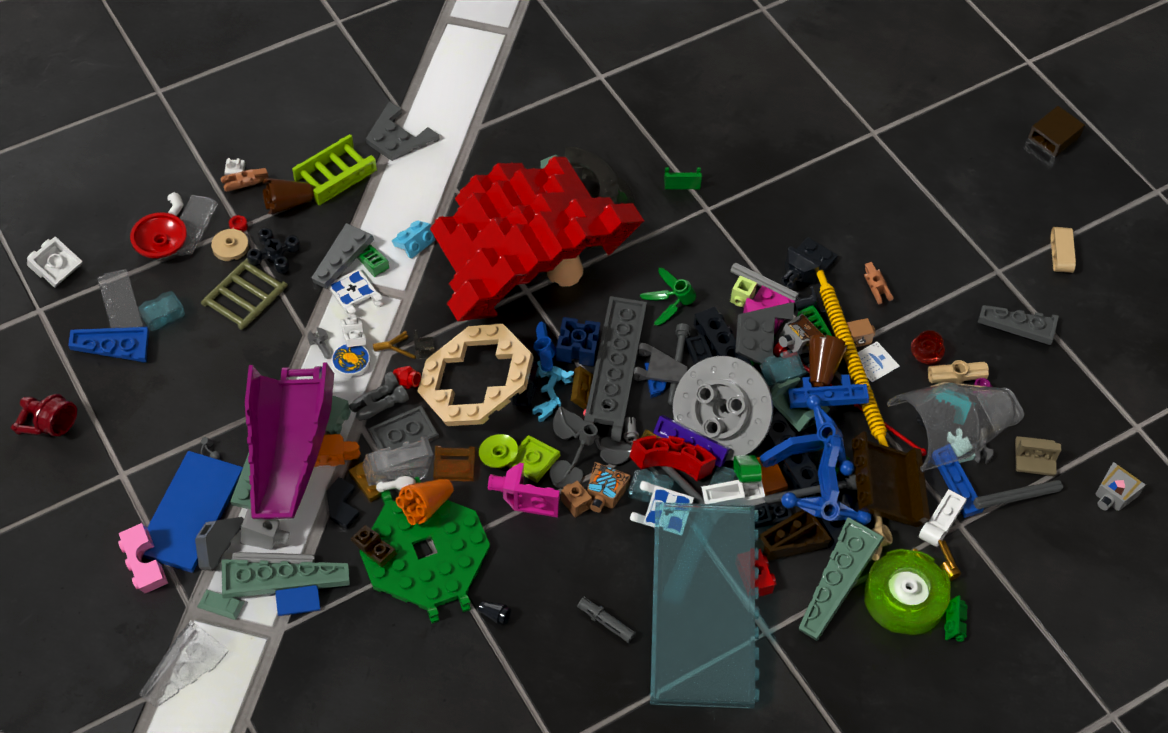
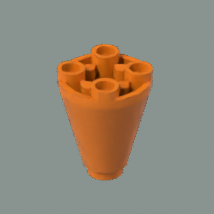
[396,479,454,525]

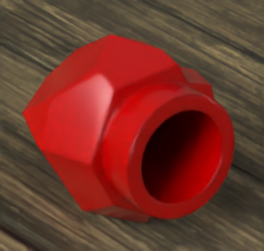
[393,366,421,389]

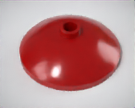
[130,212,187,258]

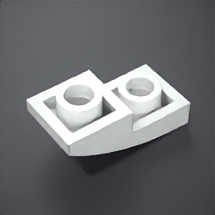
[341,316,366,347]

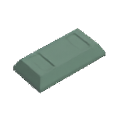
[197,589,245,620]

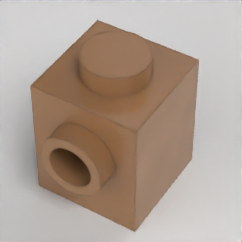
[561,480,592,518]

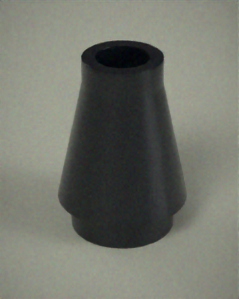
[478,600,511,625]

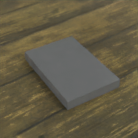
[368,405,439,462]

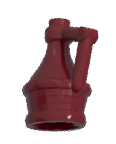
[11,394,77,436]

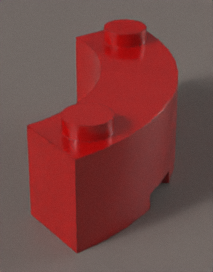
[629,435,717,481]

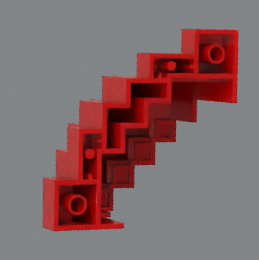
[430,156,644,321]

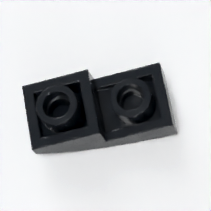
[747,502,792,527]

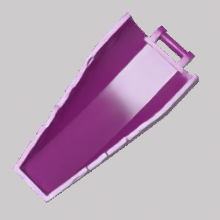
[245,362,335,519]

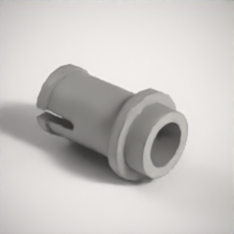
[623,417,639,443]

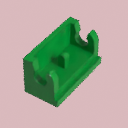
[664,167,702,189]

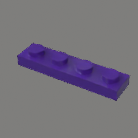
[653,415,730,467]

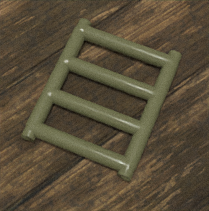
[201,258,288,330]

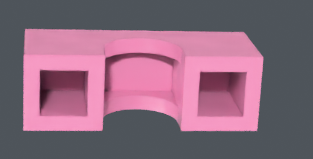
[118,523,168,594]

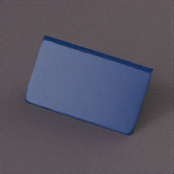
[275,585,320,616]

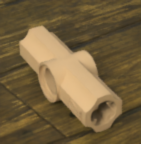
[928,360,989,385]

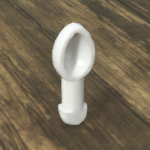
[376,476,416,492]

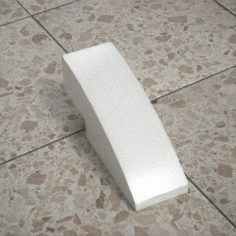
[702,480,765,508]

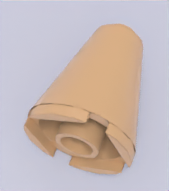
[547,255,583,287]

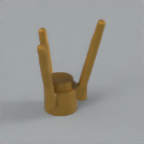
[913,540,961,582]

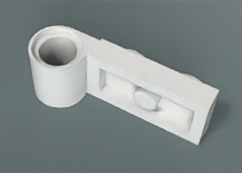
[919,489,967,547]

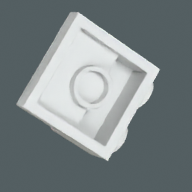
[27,237,83,287]

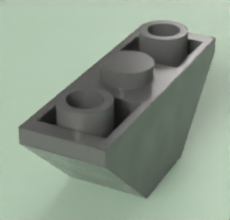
[195,517,244,570]

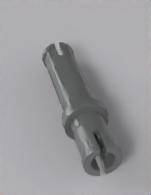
[577,596,636,643]

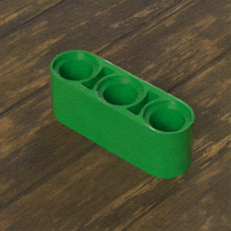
[733,455,762,483]

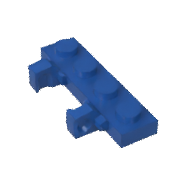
[788,374,869,408]

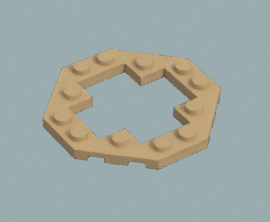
[418,324,534,426]

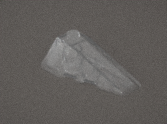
[139,621,229,708]

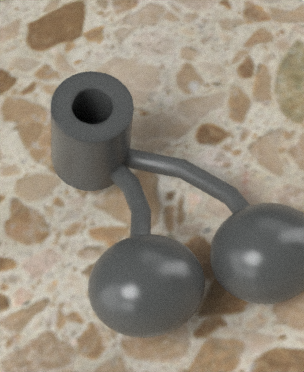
[201,437,220,460]

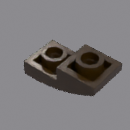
[351,525,397,568]

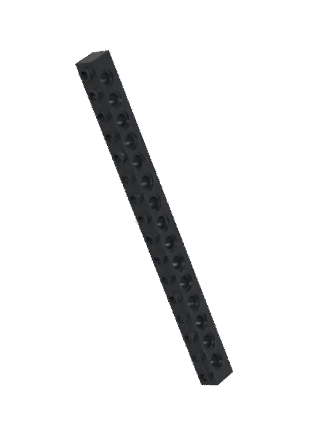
[693,307,846,551]

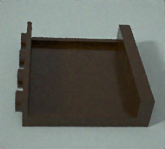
[852,431,930,527]

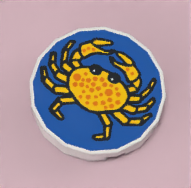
[332,344,370,378]

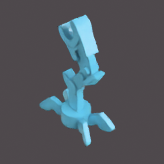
[532,361,574,422]

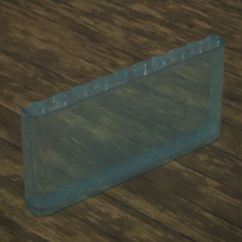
[650,502,759,709]

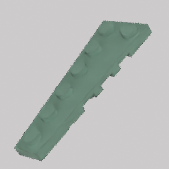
[799,517,884,641]

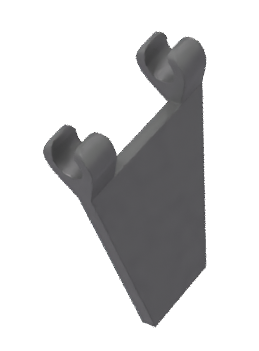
[633,343,688,384]

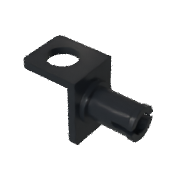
[795,286,827,314]

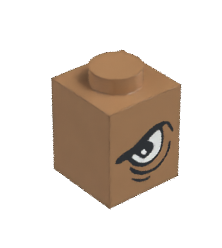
[847,318,875,347]

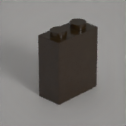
[1028,106,1085,157]

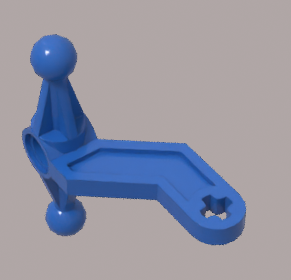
[760,395,855,476]
[781,435,871,525]

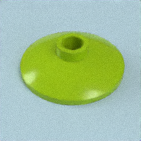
[479,434,518,468]

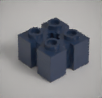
[556,317,601,366]

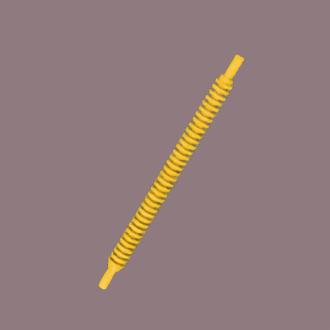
[817,270,889,452]

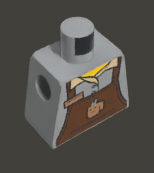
[779,314,826,355]

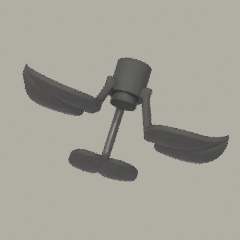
[549,406,632,489]

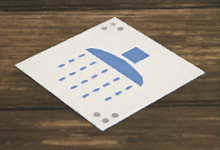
[858,342,900,382]

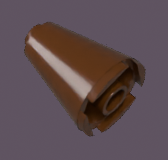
[263,178,314,214]
[809,335,848,387]

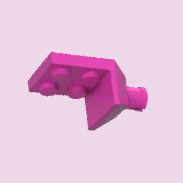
[743,285,795,334]
[488,463,560,518]

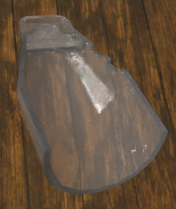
[887,382,1024,472]

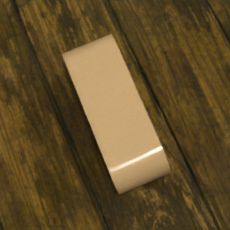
[1051,227,1076,273]

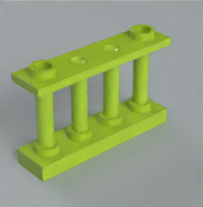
[292,134,377,205]

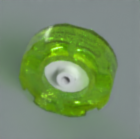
[864,549,951,635]

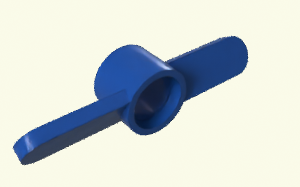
[533,321,556,372]

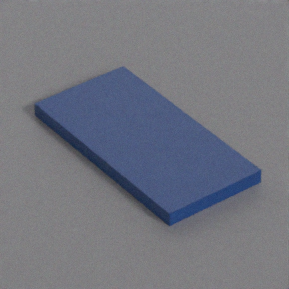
[142,451,243,573]

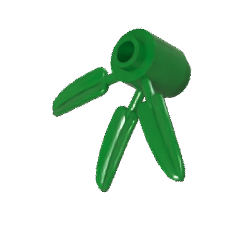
[640,268,696,326]

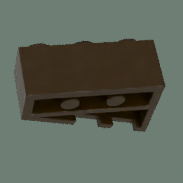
[754,510,831,560]

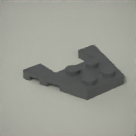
[366,102,440,161]
[735,302,794,377]

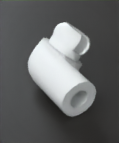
[168,192,184,216]

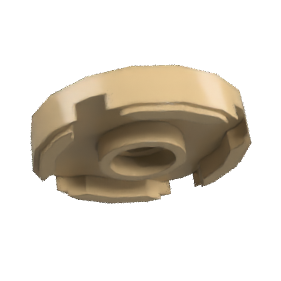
[211,229,249,261]

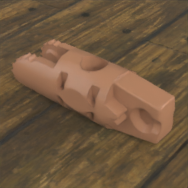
[221,168,268,192]
[864,262,894,305]

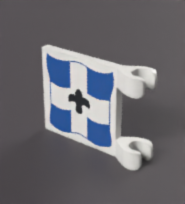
[328,269,383,317]
[630,481,694,536]

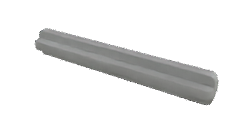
[731,263,798,301]
[232,552,315,564]

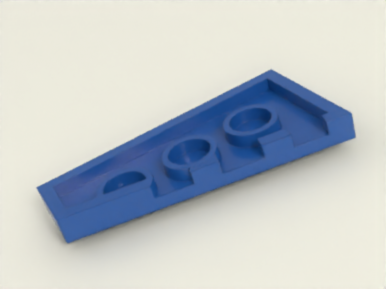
[68,327,149,362]

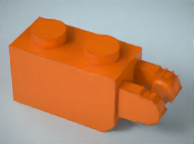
[314,434,361,467]

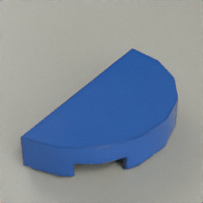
[645,363,667,398]

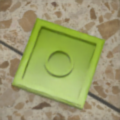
[506,435,561,483]

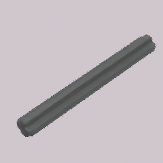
[973,480,1063,509]

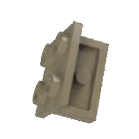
[1015,436,1061,476]

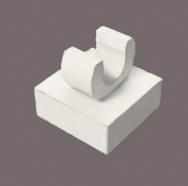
[224,158,245,175]

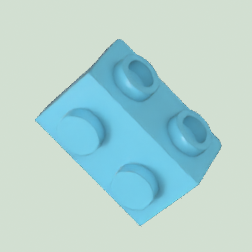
[392,220,436,258]

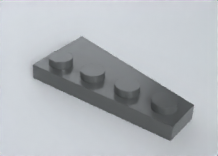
[978,305,1059,345]

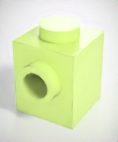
[730,276,757,308]

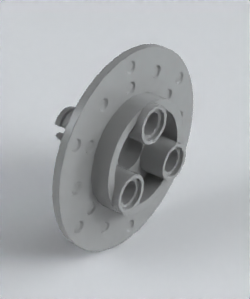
[673,356,773,461]

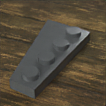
[311,223,374,289]

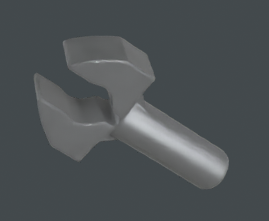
[308,327,331,359]
[973,429,993,464]

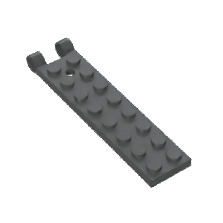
[583,296,647,442]

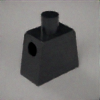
[512,360,539,408]

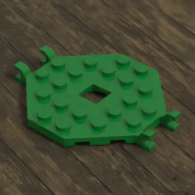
[359,477,490,624]

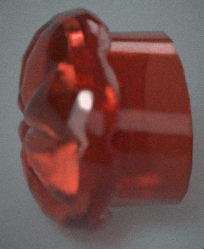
[911,330,945,364]

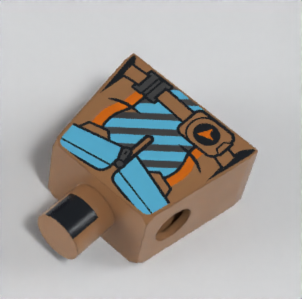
[587,462,631,513]

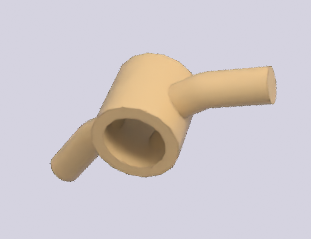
[871,514,893,561]

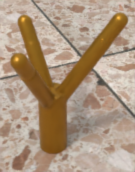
[373,331,416,359]

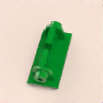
[944,595,968,642]

